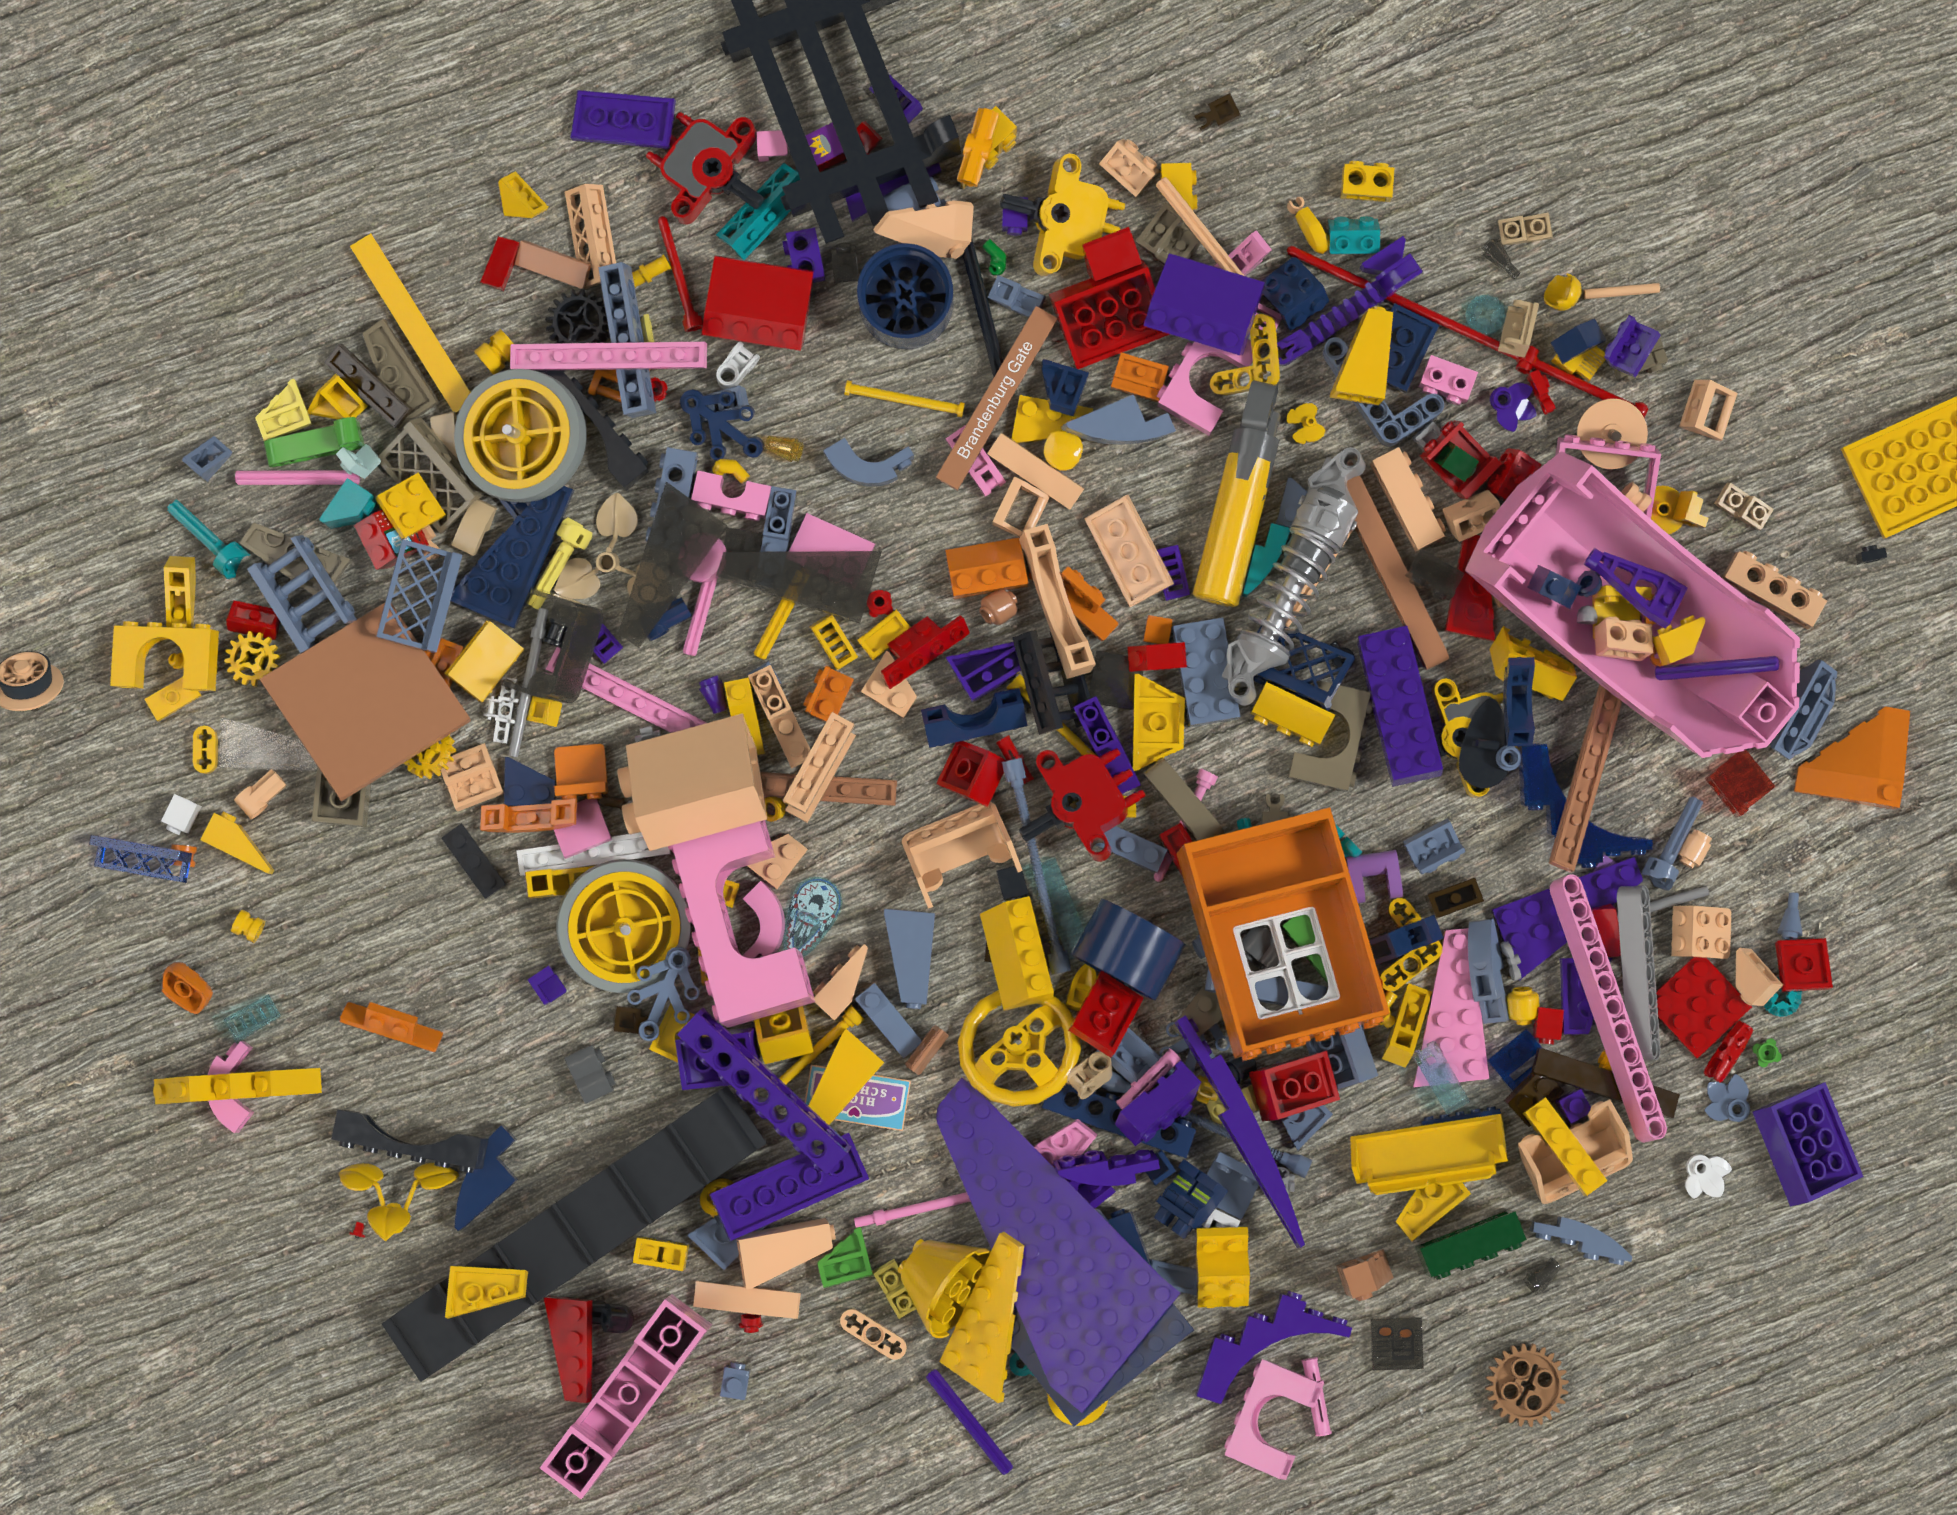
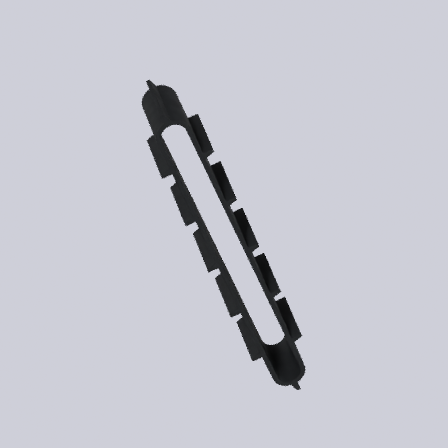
[382,1085,766,1382]

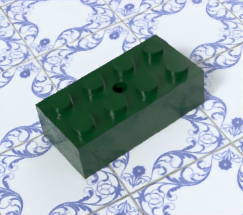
[1415,1209,1527,1280]

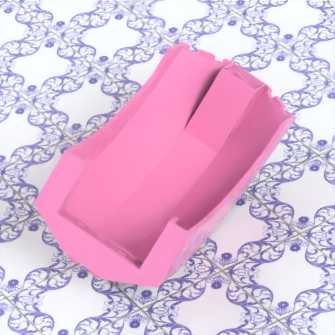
[1465,451,1800,758]

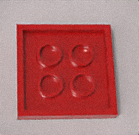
[1656,957,1752,1059]

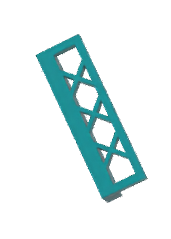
[716,163,801,260]

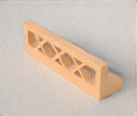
[565,184,616,289]

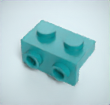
[1328,216,1381,254]

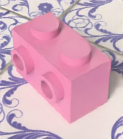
[1418,355,1478,405]

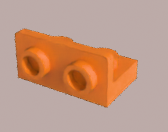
[803,666,854,722]

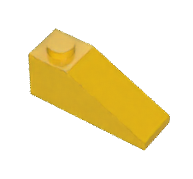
[164,556,196,628]
[724,677,765,755]
[200,811,274,875]
[1382,983,1432,1068]

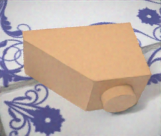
[1736,948,1783,1006]

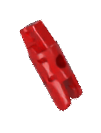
[1703,1020,1754,1083]

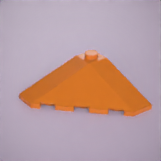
[1794,706,1910,810]

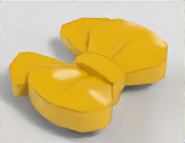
[1286,403,1325,445]

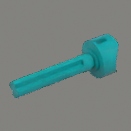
[167,499,250,579]

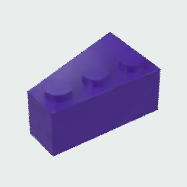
[946,642,1022,702]
[1115,1061,1201,1146]

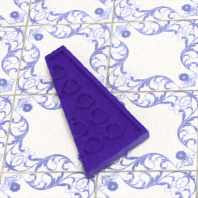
[1492,857,1643,981]

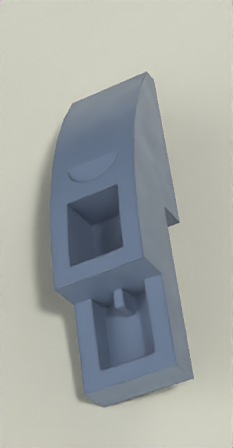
[754,486,796,592]
[1468,919,1510,1024]
[1530,1216,1632,1265]

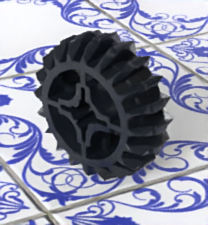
[545,289,610,344]

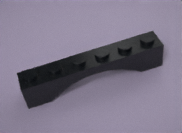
[533,370,649,491]
[331,1109,489,1173]

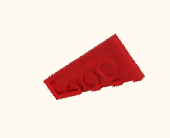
[544,1296,592,1403]

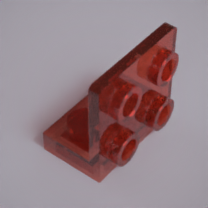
[1704,749,1775,818]

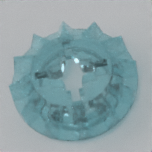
[1466,294,1506,335]

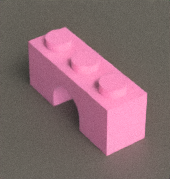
[691,471,771,521]

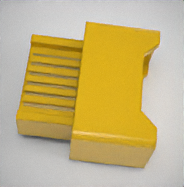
[1551,346,1605,382]

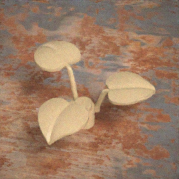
[554,493,670,604]

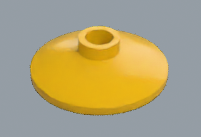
[1651,486,1683,535]

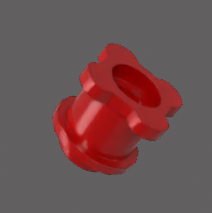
[866,590,893,618]

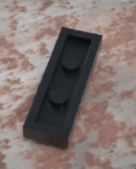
[441,823,507,899]

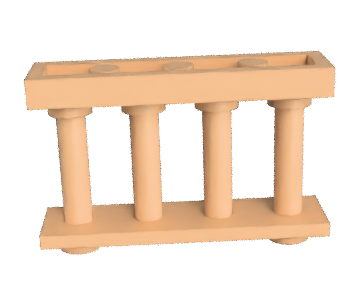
[783,712,856,823]

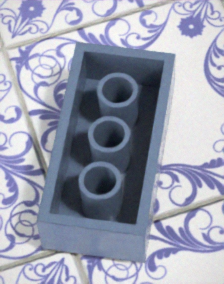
[1172,618,1240,728]

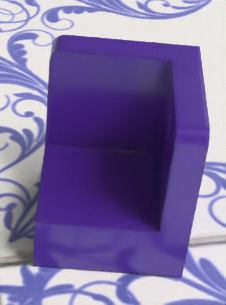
[528,966,567,1005]

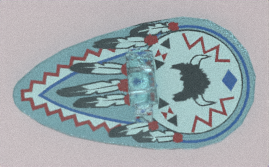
[783,877,842,958]

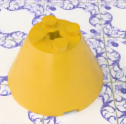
[898,1239,991,1338]

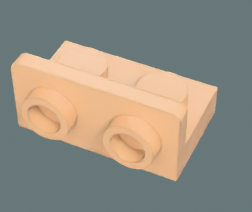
[1099,139,1160,197]

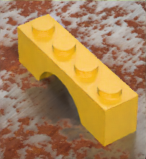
[1523,1097,1608,1196]

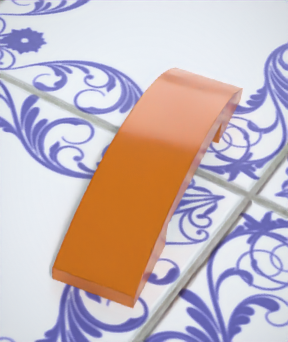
[480,799,577,833]

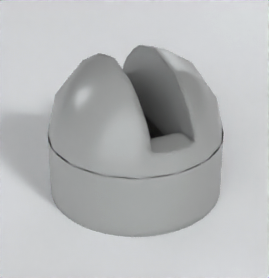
[1577,605,1597,624]

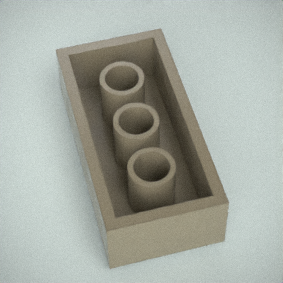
[312,766,371,827]

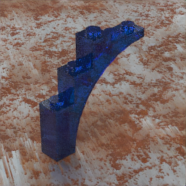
[1518,743,1653,868]

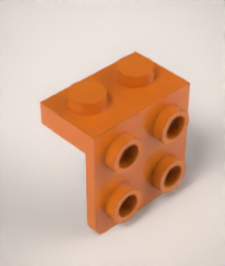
[554,744,608,800]

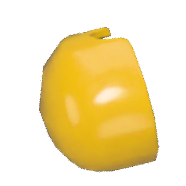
[1543,273,1581,311]

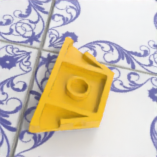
[1133,674,1185,771]

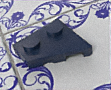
[1041,359,1089,417]
[504,757,556,806]

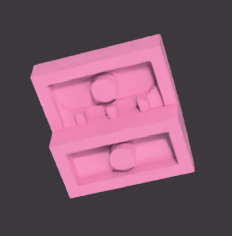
[554,799,612,859]

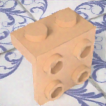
[1671,906,1731,959]

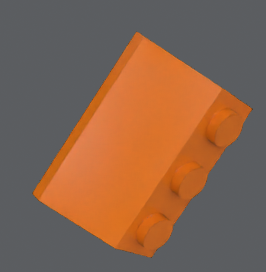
[945,537,1028,600]

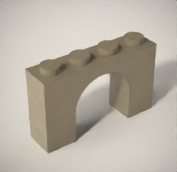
[1287,681,1373,792]

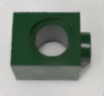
[1434,441,1479,482]

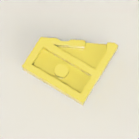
[255,379,312,441]

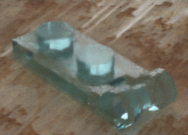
[1412,1041,1470,1115]

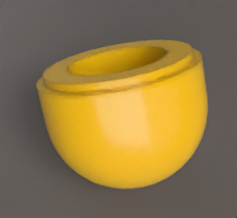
[764,797,786,822]

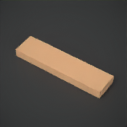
[987,432,1085,509]

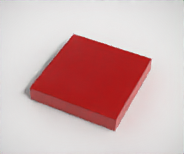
[1775,938,1833,992]

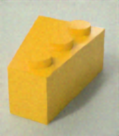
[1489,626,1577,701]

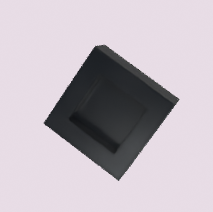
[1855,545,1887,565]

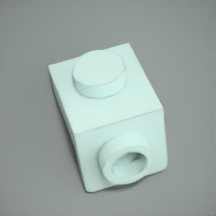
[336,444,381,479]

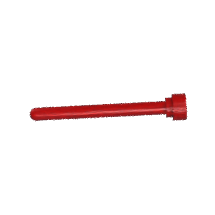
[658,216,703,332]

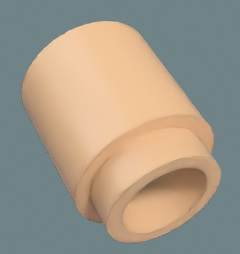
[1678,829,1712,869]

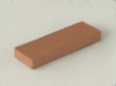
[514,240,592,289]

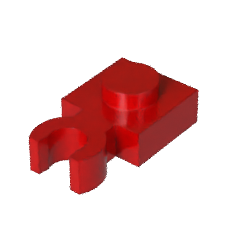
[1526,369,1556,415]

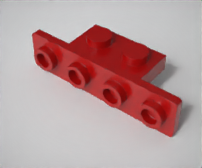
[881,615,970,689]

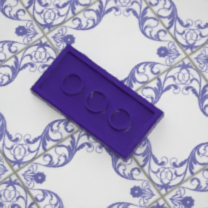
[570,90,676,149]

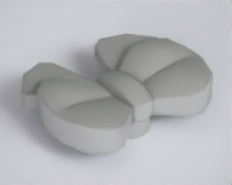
[1500,942,1521,981]

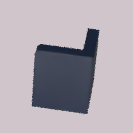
[1146,1149,1176,1185]

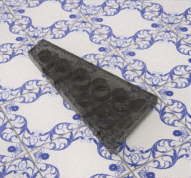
[618,482,728,648]
[715,551,882,623]

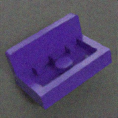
[1604,315,1661,378]

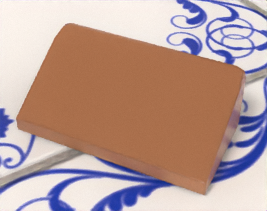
[905,1025,949,1075]

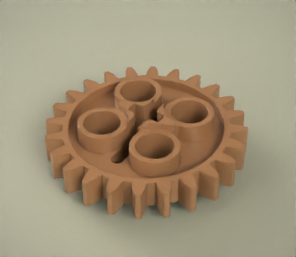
[1485,1343,1569,1427]

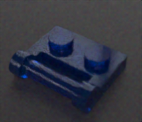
[1487,1028,1542,1092]

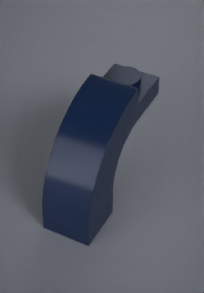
[1503,657,1535,747]

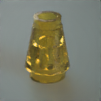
[765,435,804,462]

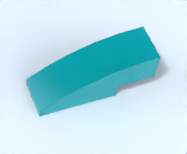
[1242,523,1290,597]

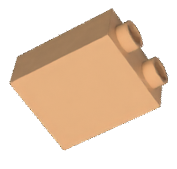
[617,713,767,851]

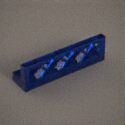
[89,835,192,883]

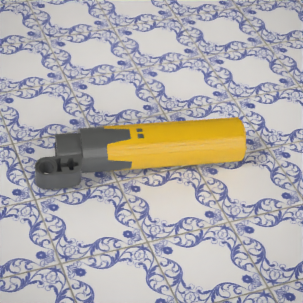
[1193,380,1281,607]

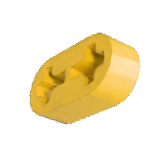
[193,726,218,774]

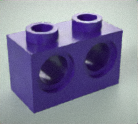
[782,227,825,283]

